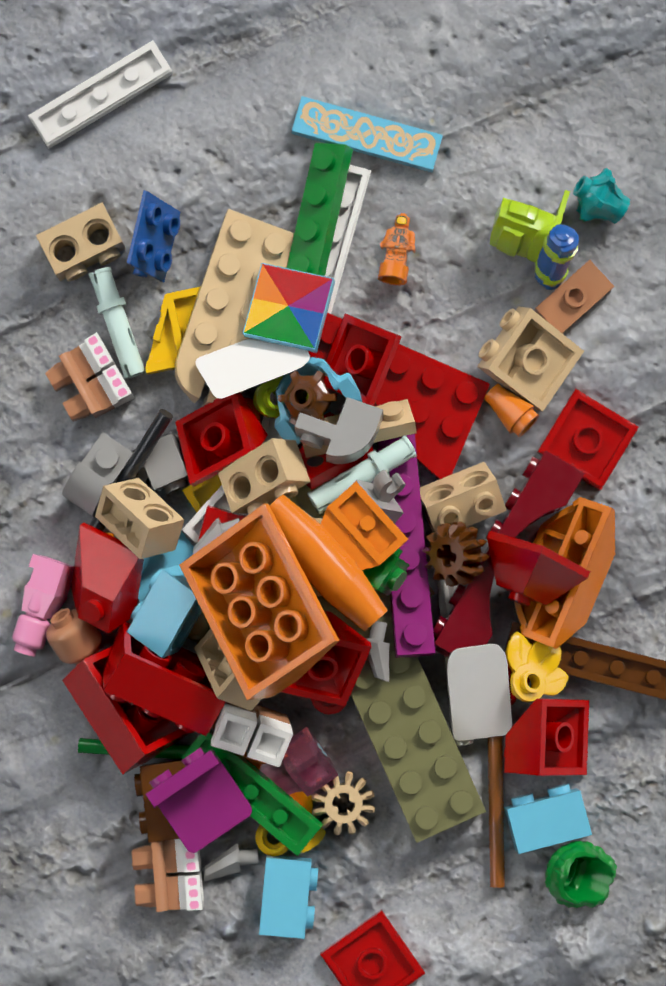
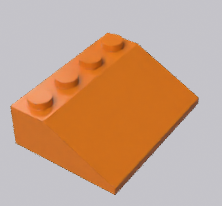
[179,503,339,700]

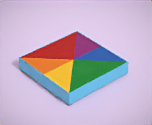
[243,263,335,353]

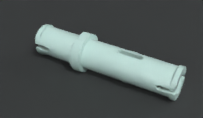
[88,267,146,379]
[307,435,417,514]

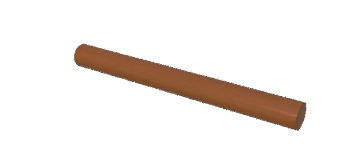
[488,736,505,888]

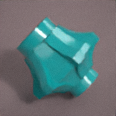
[573,168,630,224]

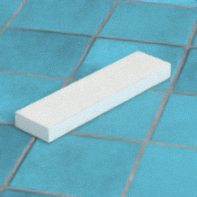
[28,40,173,149]

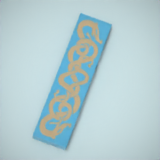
[292,96,443,173]

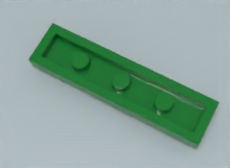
[287,143,353,276]
[182,729,324,856]

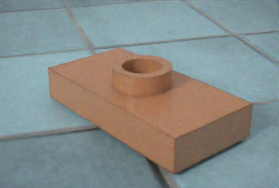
[534,260,615,334]

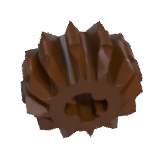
[422,521,489,587]

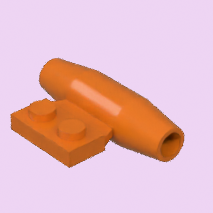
[269,481,408,632]

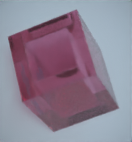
[282,727,338,797]

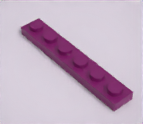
[376,434,435,658]

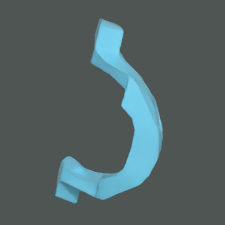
[274,357,362,445]

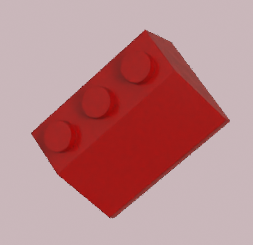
[103,622,226,736]
[62,646,190,775]

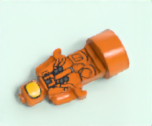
[378,213,416,286]

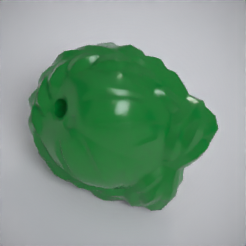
[545,841,617,908]

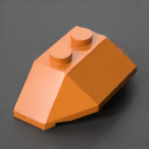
[514,497,615,649]

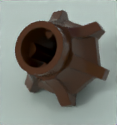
[278,370,337,425]

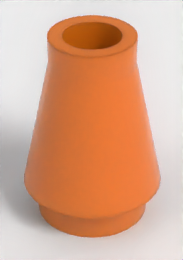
[484,383,539,437]

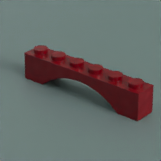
[433,451,585,658]

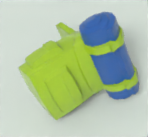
[489,190,579,290]

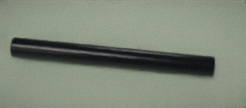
[90,409,173,531]

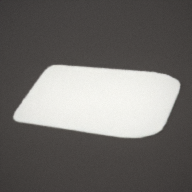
[195,338,310,399]
[447,644,512,741]

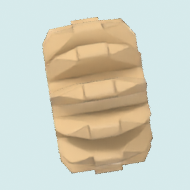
[312,771,375,835]

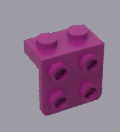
[145,747,252,853]

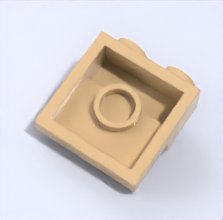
[477,306,584,412]

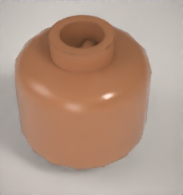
[46,608,102,665]

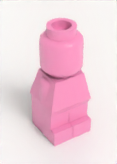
[12,554,74,657]

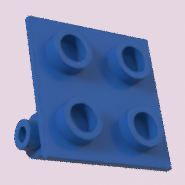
[127,190,181,282]

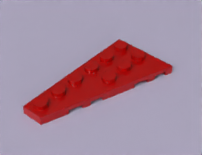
[308,312,490,480]

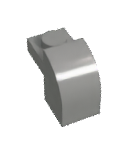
[295,397,383,464]
[62,432,133,517]

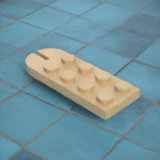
[175,209,294,406]

